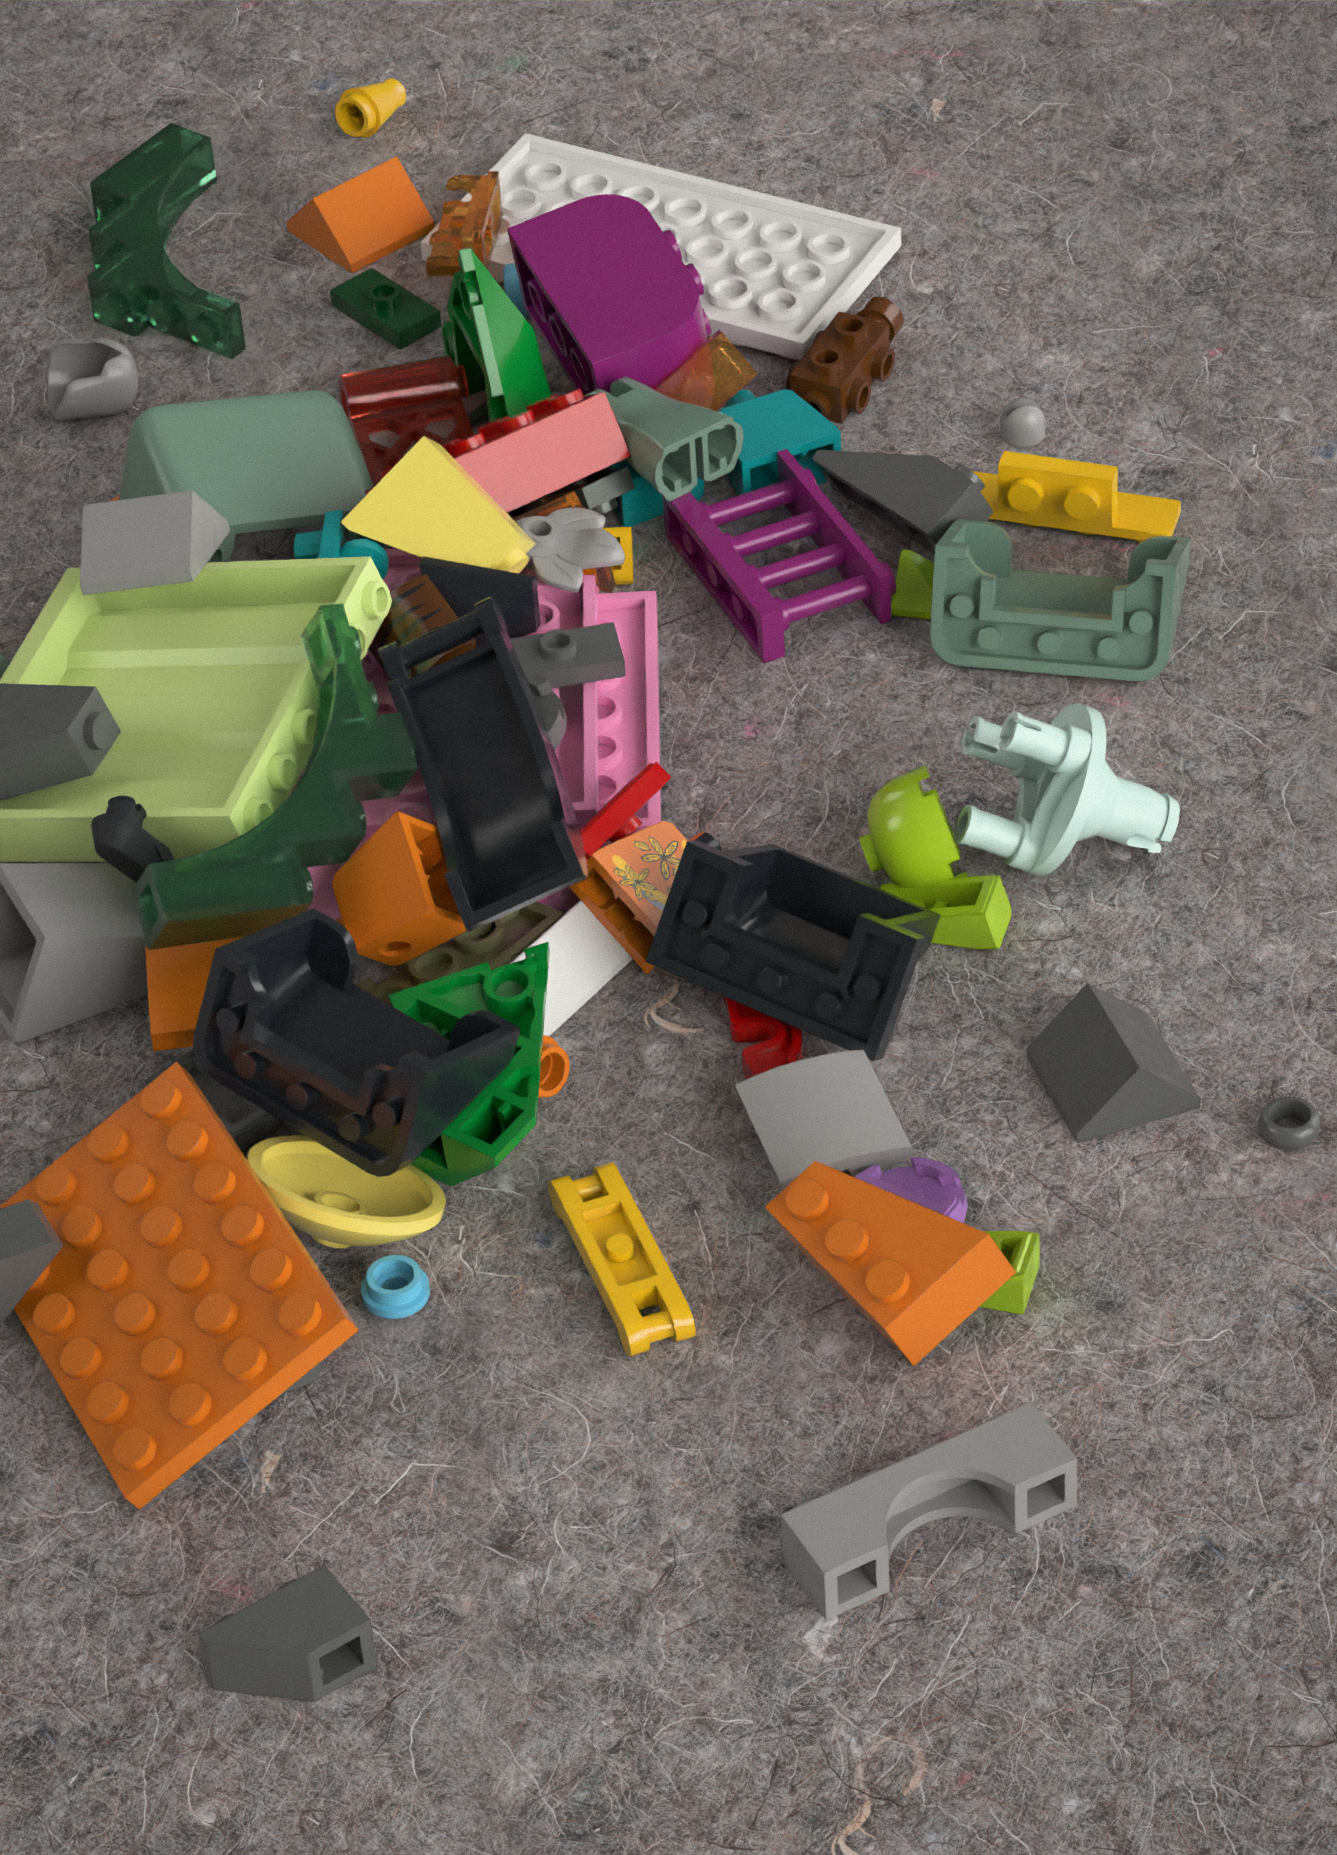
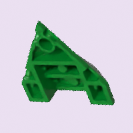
[442,248,551,422]
[388,942,550,1187]

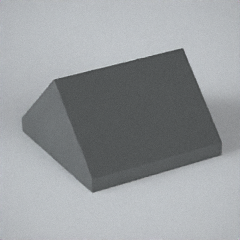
[1027,983,1200,1143]

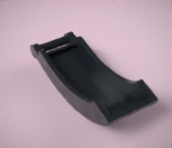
[379,596,588,932]

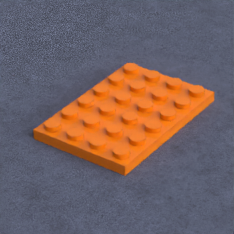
[0,1061,359,1510]

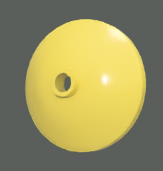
[247,1135,446,1248]

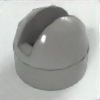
[1000,398,1045,447]

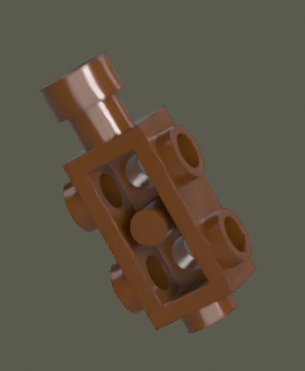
[786,297,904,424]

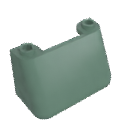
[119,390,386,563]
[930,519,1191,682]

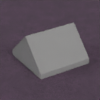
[80,490,230,595]

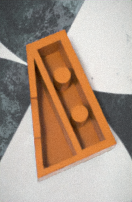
[765,1161,1016,1366]

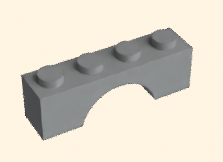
[781,1402,1077,1620]

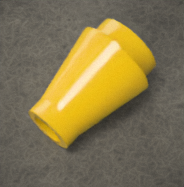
[335,78,406,138]

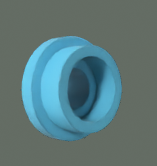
[361,1255,430,1319]

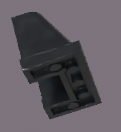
[646,840,941,1061]

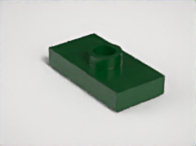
[330,268,442,349]

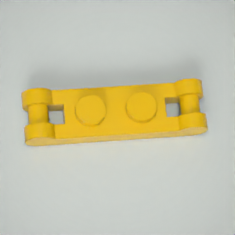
[548,1162,696,1357]

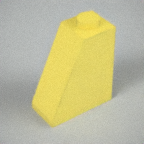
[341,436,536,573]

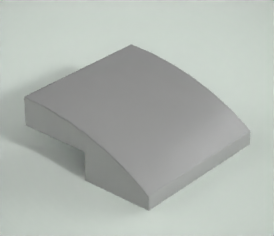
[734,1050,915,1189]

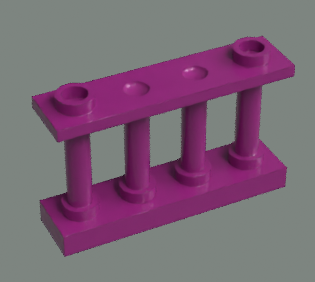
[662,449,896,663]

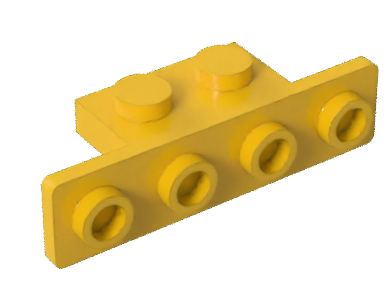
[972,451,1181,542]

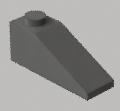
[811,450,994,555]

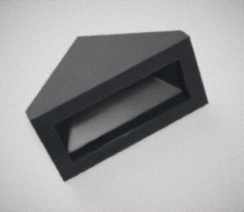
[419,556,541,647]

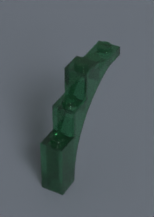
[87,123,246,359]
[132,603,418,950]

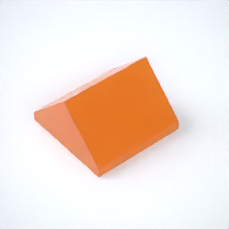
[286,156,435,273]

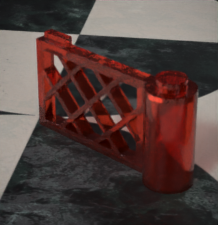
[338,355,473,486]

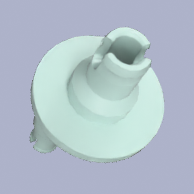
[954,703,1180,876]

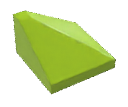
[891,549,934,620]

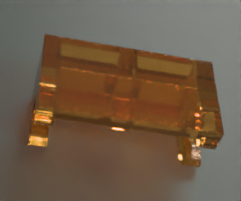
[426,171,503,277]

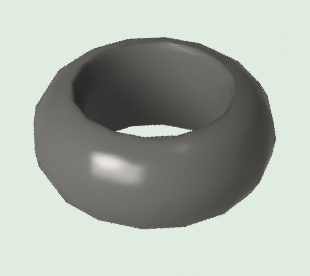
[1258,1096,1321,1150]

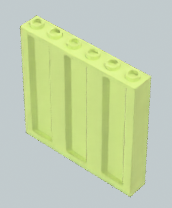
[0,556,392,862]

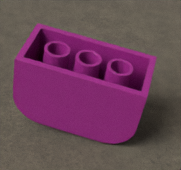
[507,194,714,405]

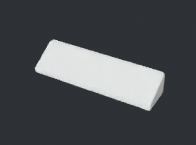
[510,900,632,1036]

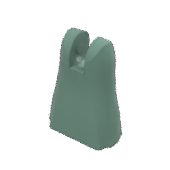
[585,377,744,501]

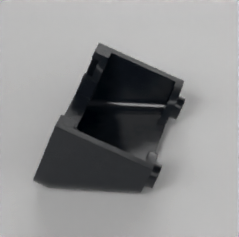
[193,908,521,1177]

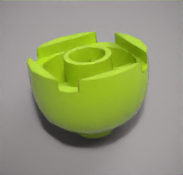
[859,765,969,888]

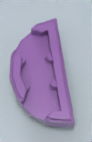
[854,1157,968,1223]

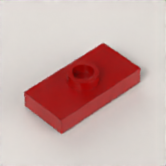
[580,761,672,860]

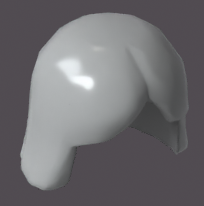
[46,338,139,421]

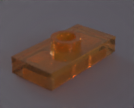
[653,329,758,411]

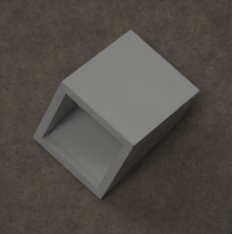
[0,863,183,1042]

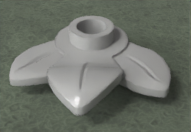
[515,507,625,592]

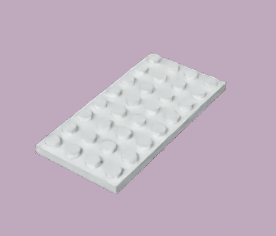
[420,133,901,361]

